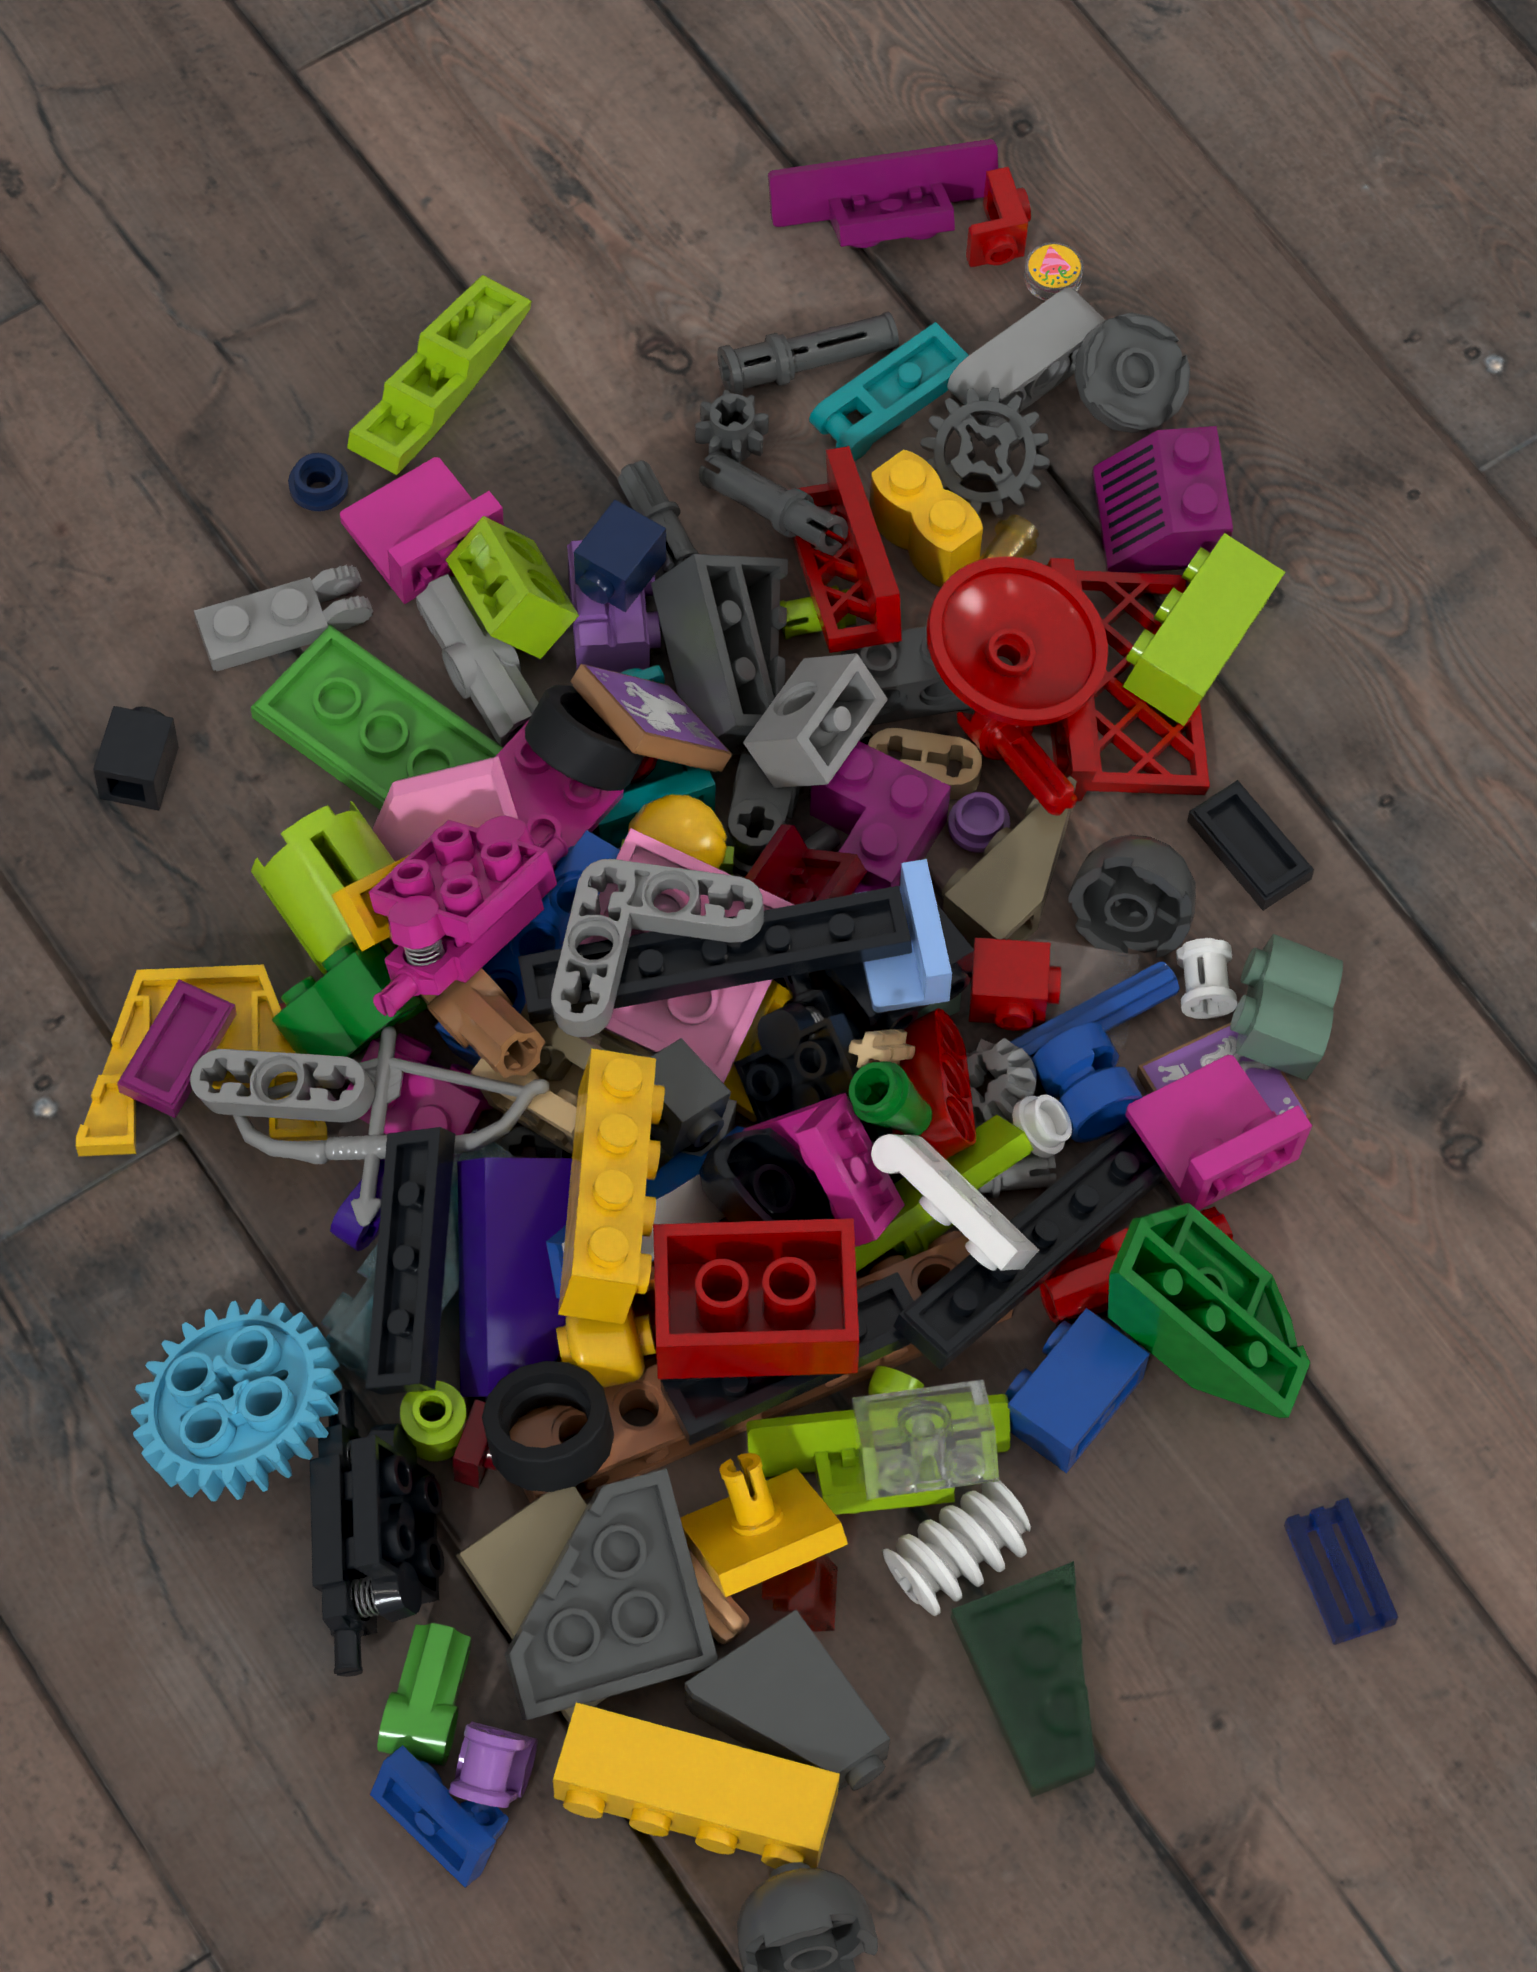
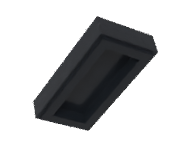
[1187,780,1314,911]

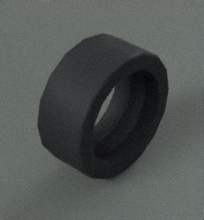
[525,685,645,791]
[482,1361,614,1492]

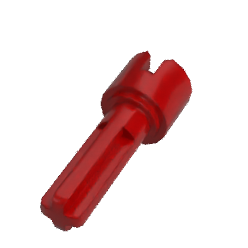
[957,709,1077,816]

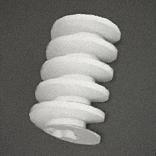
[882,1477,1031,1616]

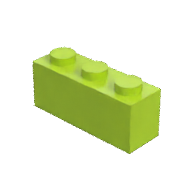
[1122,533,1285,726]

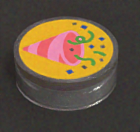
[1024,242,1084,301]

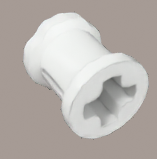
[1176,938,1237,1019]

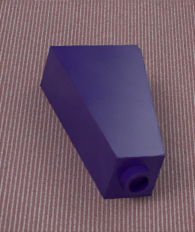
[457,1157,572,1402]

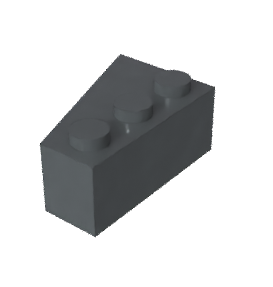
[651,554,788,754]

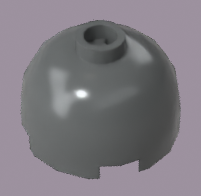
[1068,834,1196,959]
[737,1862,878,1972]

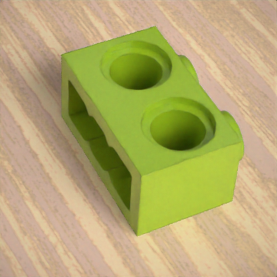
[445,516,579,659]

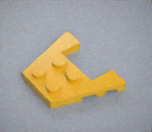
[76,964,328,1156]

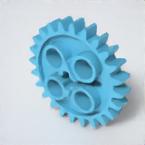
[131,1299,342,1501]

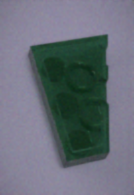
[950,1561,1095,1798]

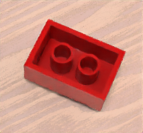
[653,1218,859,1379]

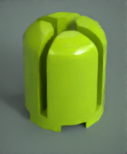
[251,801,399,976]

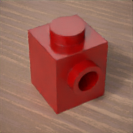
[969,938,1061,1031]

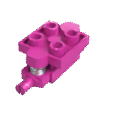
[369,815,569,1017]

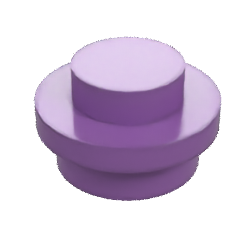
[948,792,1010,853]

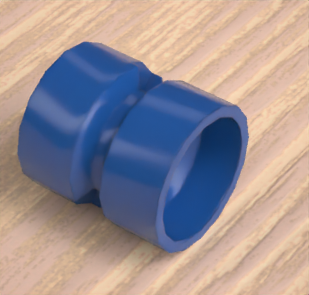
[1031,1023,1143,1143]

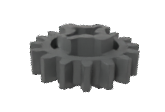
[920,387,1050,518]

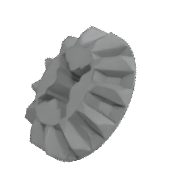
[966,1038,1036,1129]

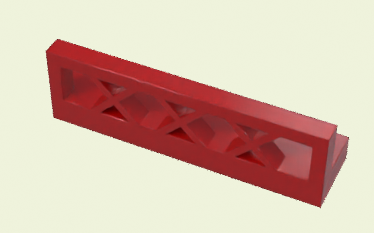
[788,446,902,653]

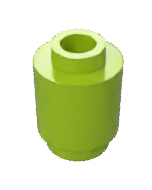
[400,1381,467,1461]

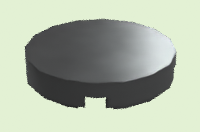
[1074,312,1190,433]

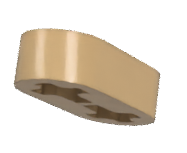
[868,728,982,800]

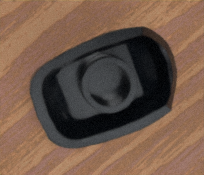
[699,1128,835,1222]

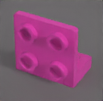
[340,457,504,604]
[495,720,624,870]
[1125,1055,1312,1211]
[742,1093,905,1247]

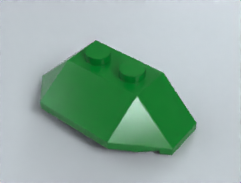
[1108,1203,1310,1418]

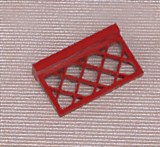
[1047,558,1210,801]

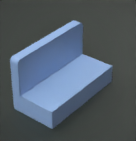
[854,859,952,1013]

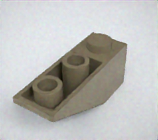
[942,775,1076,949]

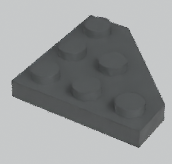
[505,1468,719,1720]

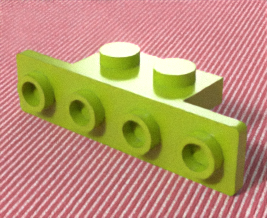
[746,1394,1010,1515]

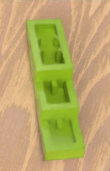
[347,275,532,475]

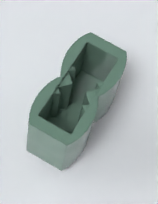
[1230,934,1343,1080]

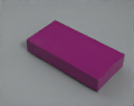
[117,979,237,1118]

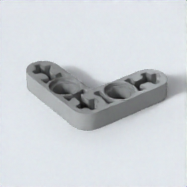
[551,859,764,1037]

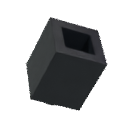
[93,706,179,811]

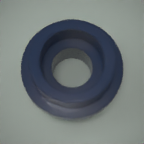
[288,453,349,511]

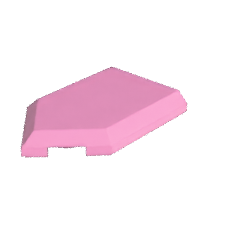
[372,756,518,862]

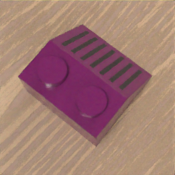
[1092,426,1233,573]

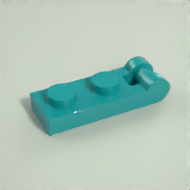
[809,322,969,461]

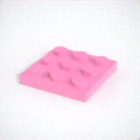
[579,828,794,1083]

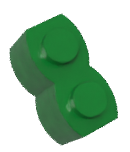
[272,942,421,1059]

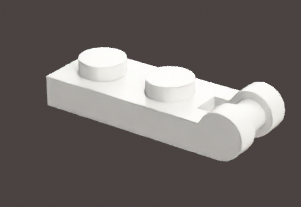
[871,1134,1039,1271]

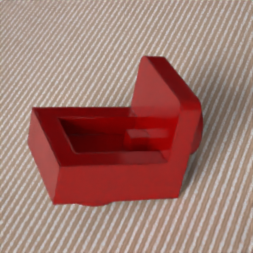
[966,167,1031,267]

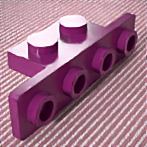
[768,139,999,248]

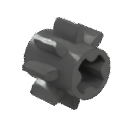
[695,390,769,463]

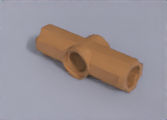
[419,968,546,1079]

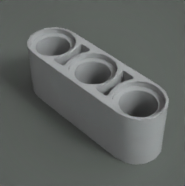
[947,287,1105,427]

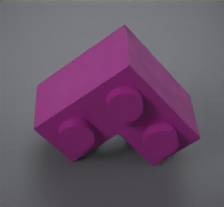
[810,741,951,894]

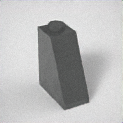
[684,1610,890,1791]

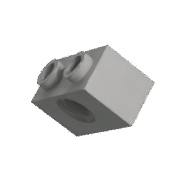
[743,653,888,788]

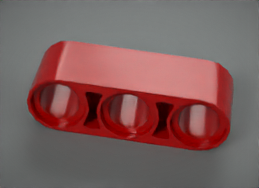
[891,1008,976,1160]

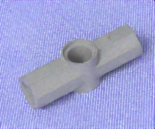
[416,574,538,748]

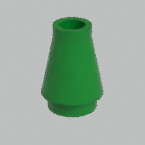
[849,1061,932,1135]

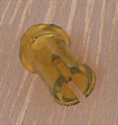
[977,514,1039,561]

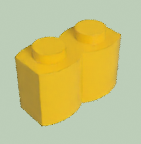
[869,449,983,587]

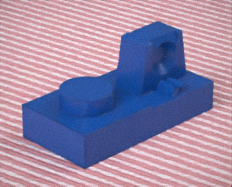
[370,1745,509,1888]

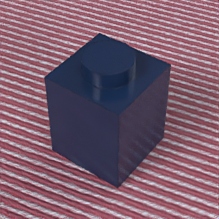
[574,499,666,613]

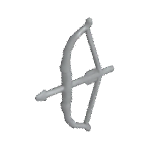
[233,1026,549,1227]

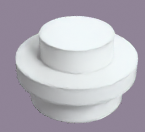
[1012,1095,1072,1158]

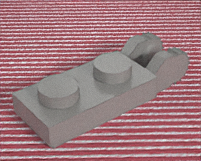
[194,564,373,672]

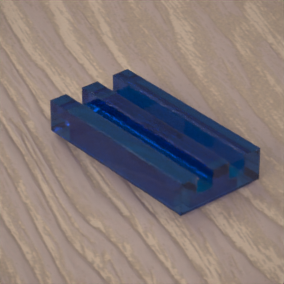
[1284,1498,1398,1645]

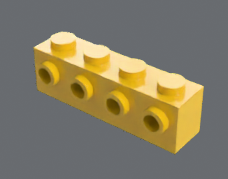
[558,1048,665,1324]
[553,1702,840,1869]

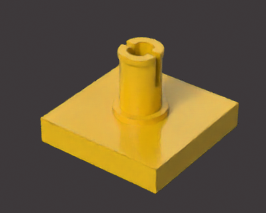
[680,1453,848,1597]

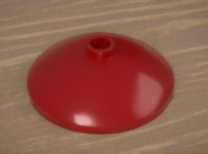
[927,556,1108,726]

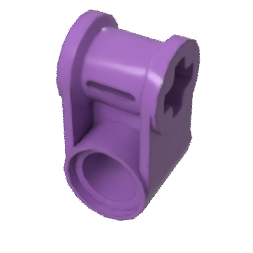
[449,1722,538,1808]

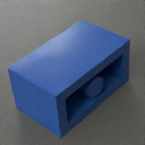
[1005,1308,1150,1473]

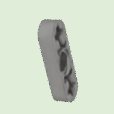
[190,1049,375,1122]

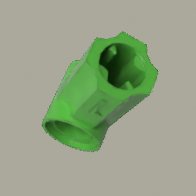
[377,1623,472,1766]

